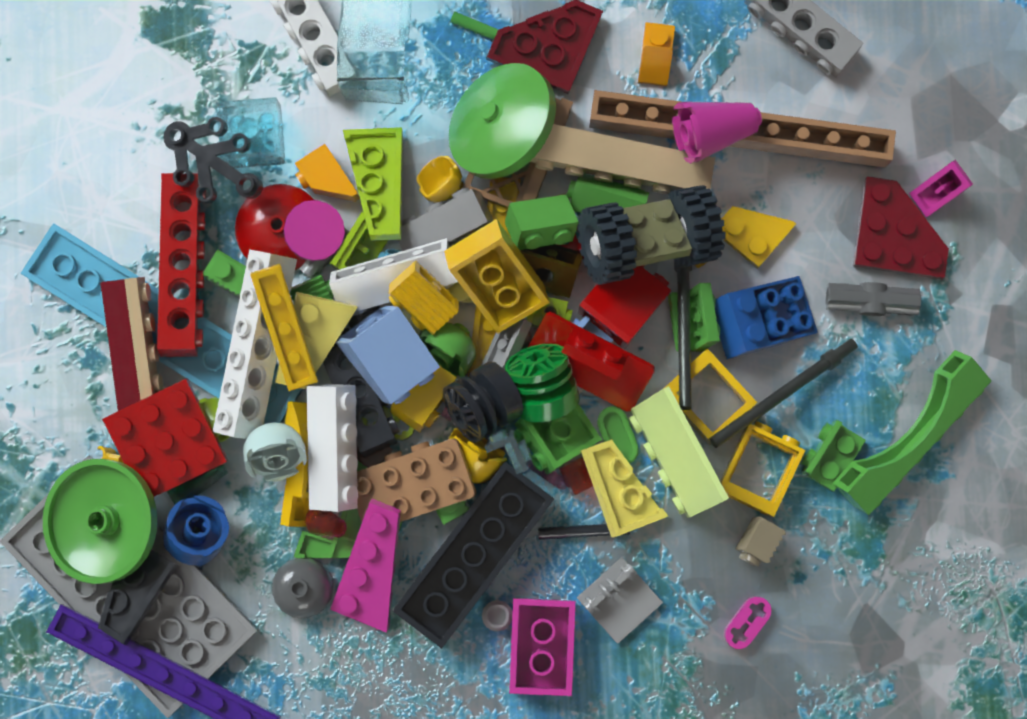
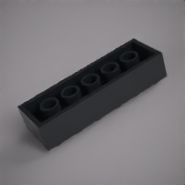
[392,462,554,649]

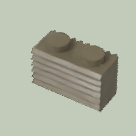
[735,517,786,567]

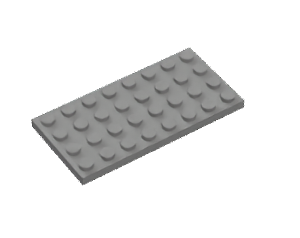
[0,455,258,718]

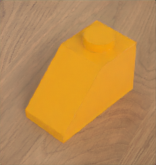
[295,144,360,202]

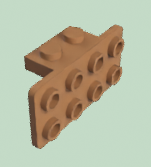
[357,438,476,522]

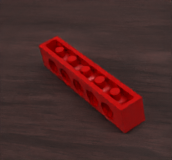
[157,173,206,357]

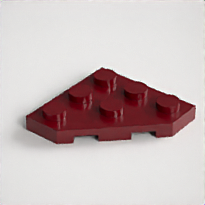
[486,0,603,94]
[853,176,949,280]

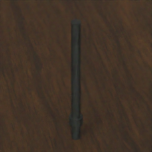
[674,258,692,410]
[709,338,858,448]

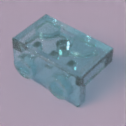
[485,427,532,474]

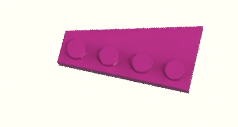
[330,499,401,633]

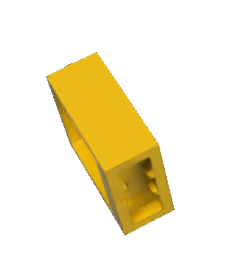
[663,348,757,445]
[720,421,805,517]

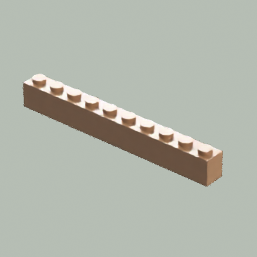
[589,90,896,168]

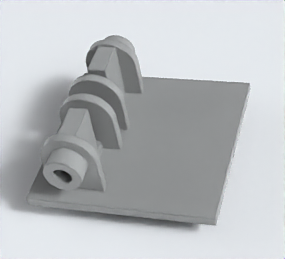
[577,557,663,644]

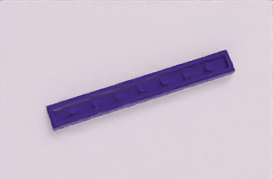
[46,604,281,719]

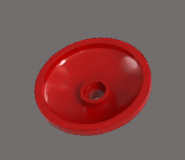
[235,184,314,271]

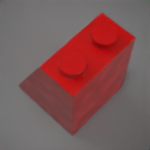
[578,265,671,350]

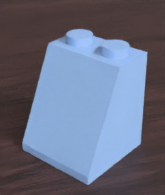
[335,306,440,404]

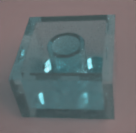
[216,97,286,168]

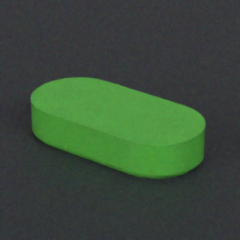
[597,406,639,464]

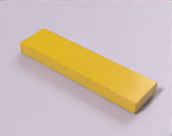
[250,264,318,391]

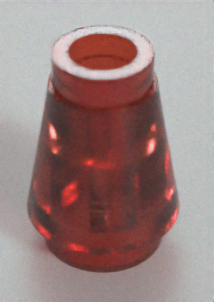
[305,510,347,538]

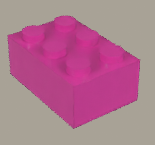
[509,598,576,696]

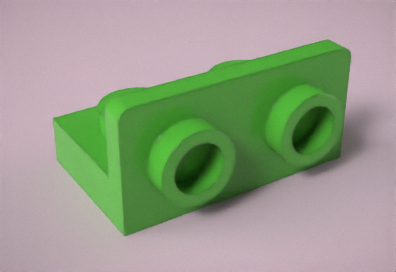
[801,420,866,492]

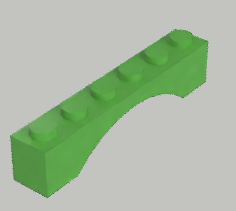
[832,350,992,515]

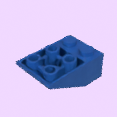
[715,276,818,360]

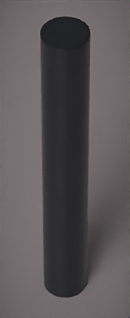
[538,524,630,540]

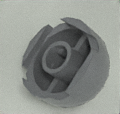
[272,558,334,619]

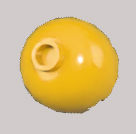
[448,428,507,484]

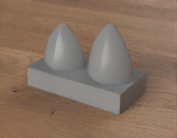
[481,319,532,370]

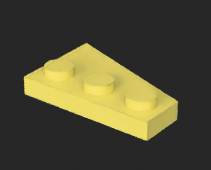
[275,292,357,389]
[581,439,668,537]

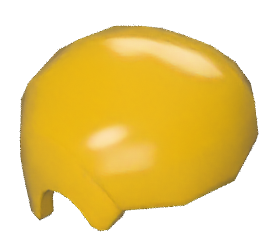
[416,156,462,203]

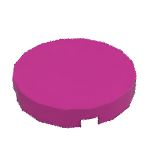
[284,200,345,262]

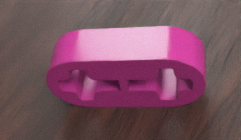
[724,596,772,649]

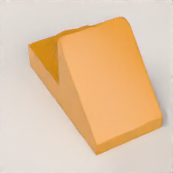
[638,22,675,86]

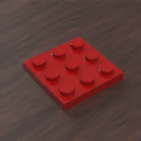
[102,378,228,497]

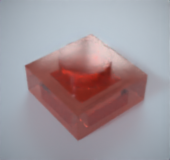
[559,456,593,496]

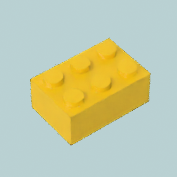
[444,219,550,334]

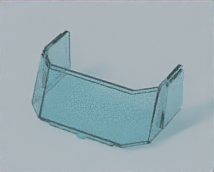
[337,0,412,104]

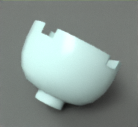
[243,422,307,481]

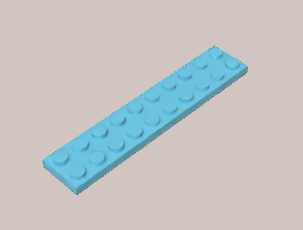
[21,223,303,425]

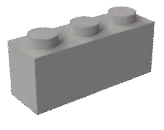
[398,188,494,251]

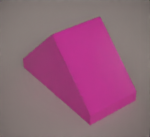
[909,159,973,218]

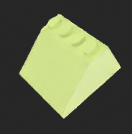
[628,386,729,518]

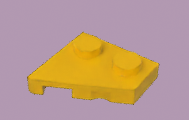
[721,206,796,269]

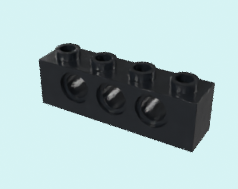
[323,328,400,457]

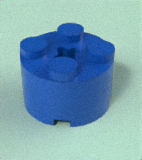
[163,495,229,566]

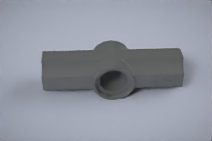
[825,282,921,316]

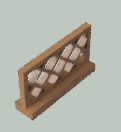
[462,98,573,208]

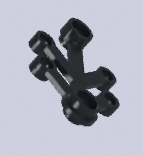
[163,117,263,204]

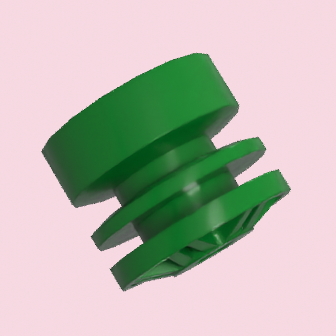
[505,344,580,422]

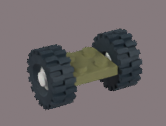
[578,185,725,285]

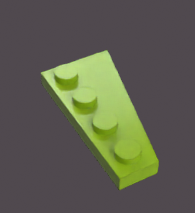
[343,127,403,241]

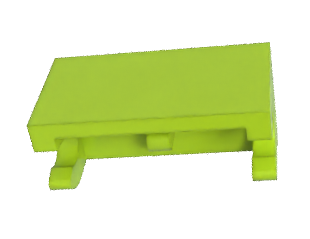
[330,212,389,270]

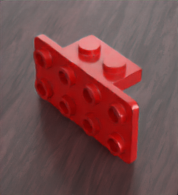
[528,312,655,412]

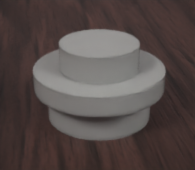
[482,600,513,631]

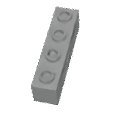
[745,0,864,78]

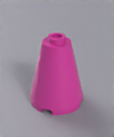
[672,102,762,164]

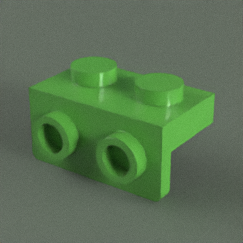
[668,283,720,352]

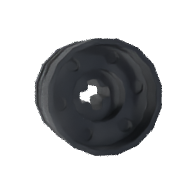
[443,361,524,443]

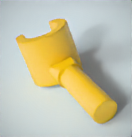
[97,446,124,463]

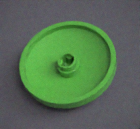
[449,63,556,179]
[43,459,157,584]

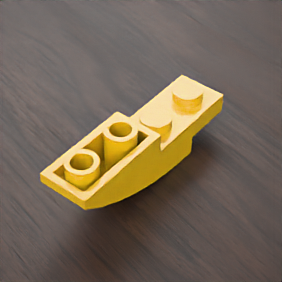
[280,401,313,527]

